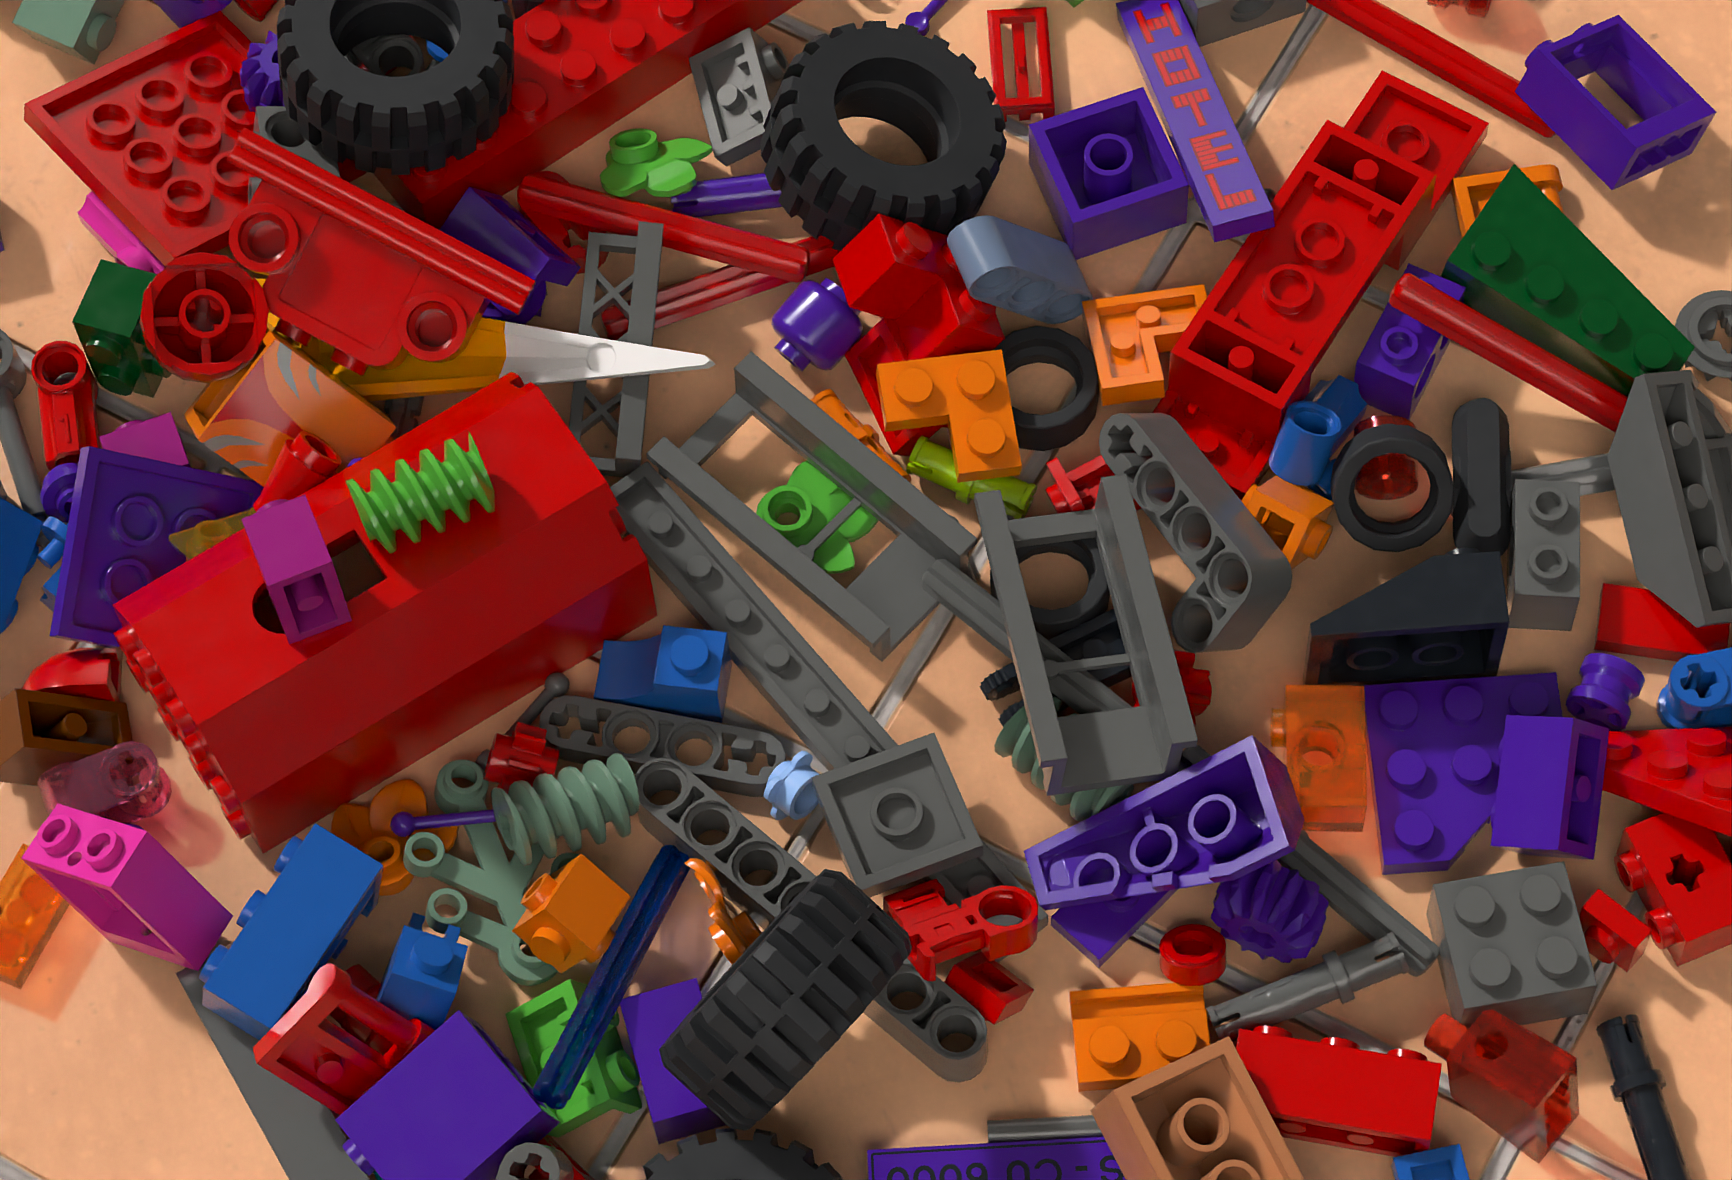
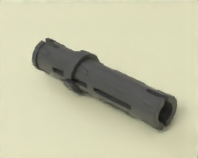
[1206,932,1409,1042]

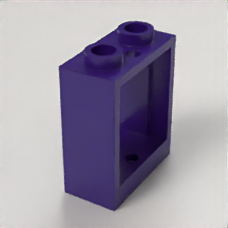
[1515,15,1716,190]

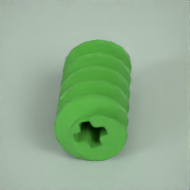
[346,432,495,554]

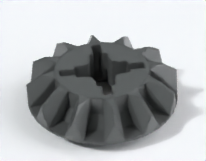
[1675,290,1732,382]

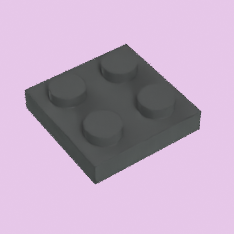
[811,733,983,898]

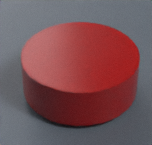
[1159,924,1227,986]

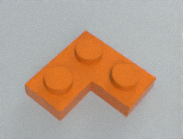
[1082,284,1207,406]
[876,349,1022,483]

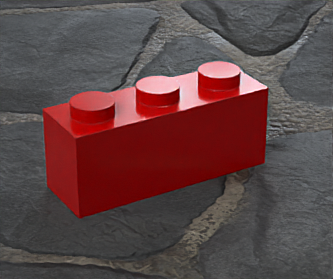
[1236,1026,1442,1157]

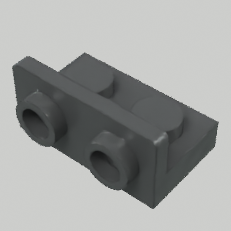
[689,27,789,167]

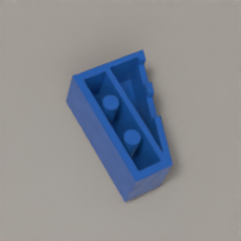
[199,823,383,1041]

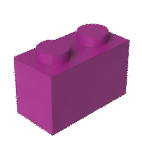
[241,495,352,645]

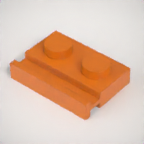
[1069,983,1210,1092]

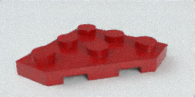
[1602,727,1732,836]

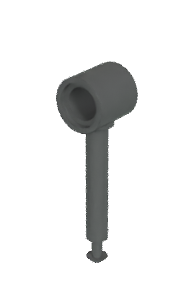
[0,329,50,548]

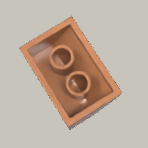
[1090,1036,1304,1180]

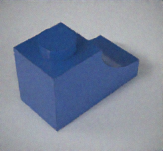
[594,625,732,723]

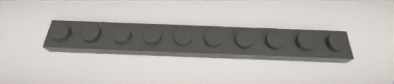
[610,461,1048,963]

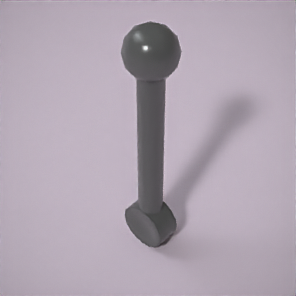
[475,672,570,771]

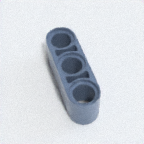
[947,215,1093,324]

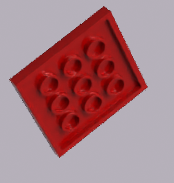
[24,11,366,266]

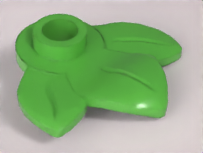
[600,128,713,197]
[756,461,879,574]

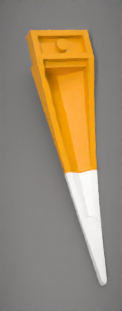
[256,279,716,401]

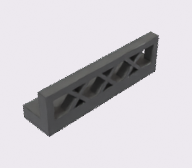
[569,221,664,477]

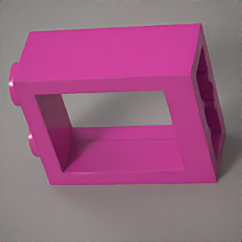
[21,803,233,971]

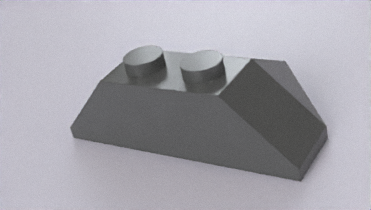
[1607,370,1732,628]

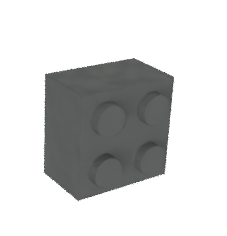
[1426,861,1597,1037]

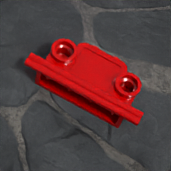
[227,127,536,376]

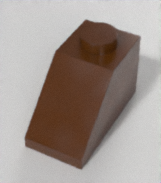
[0,688,136,786]

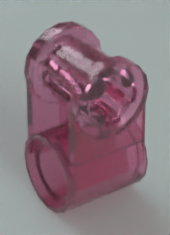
[37,741,172,824]

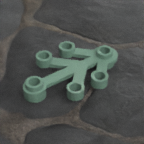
[403,759,579,986]

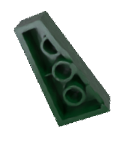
[1440,164,1695,397]

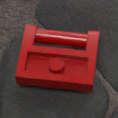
[253,963,435,1115]

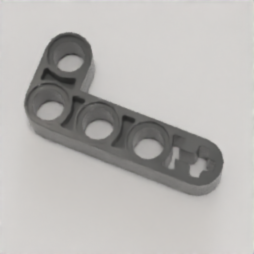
[1099,413,1292,653]

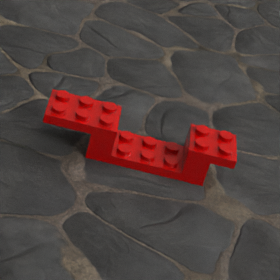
[1152,70,1489,501]

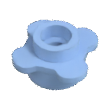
[764,751,819,820]

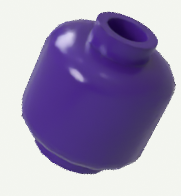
[772,278,863,372]

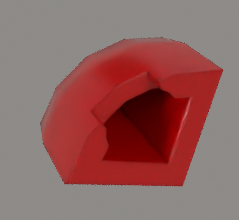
[21,647,123,702]

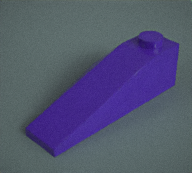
[1024,735,1305,910]

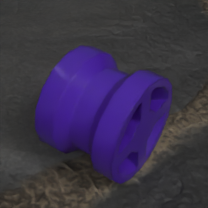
[1565,653,1645,731]

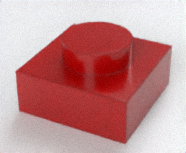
[1579,888,1652,972]
[944,951,1034,1025]

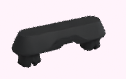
[1452,398,1512,556]

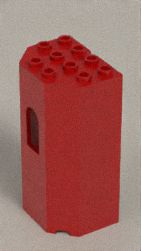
[113,372,658,854]

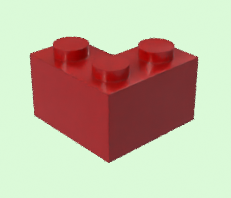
[833,214,1005,360]

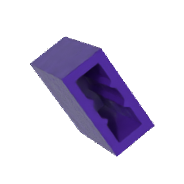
[335,1010,560,1180]

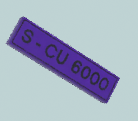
[867,1137,1126,1180]

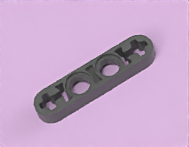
[539,695,786,797]

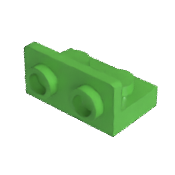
[505,979,642,1138]

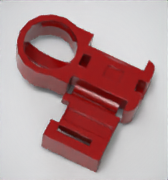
[883,879,1038,981]

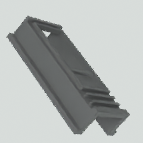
[646,351,977,662]
[974,474,1198,796]

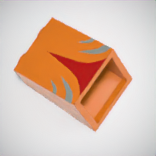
[184,322,397,487]

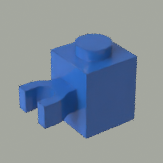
[376,912,468,1030]

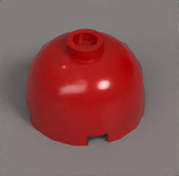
[140,252,269,383]

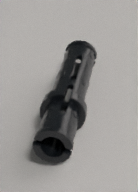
[1596,1014,1691,1180]

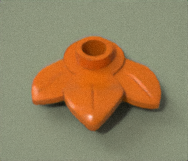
[331,779,459,896]
[684,858,762,965]

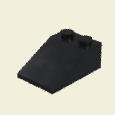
[1303,547,1510,691]

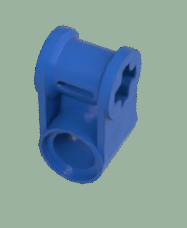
[1656,647,1732,729]

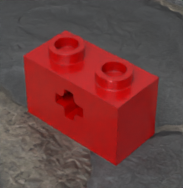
[1614,812,1732,967]

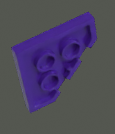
[50,446,264,648]
[1360,672,1563,875]

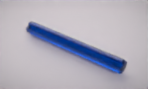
[533,844,690,1110]

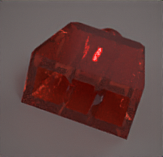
[1424,1009,1579,1163]

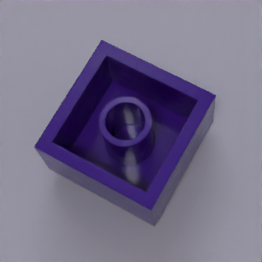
[1029,87,1189,260]

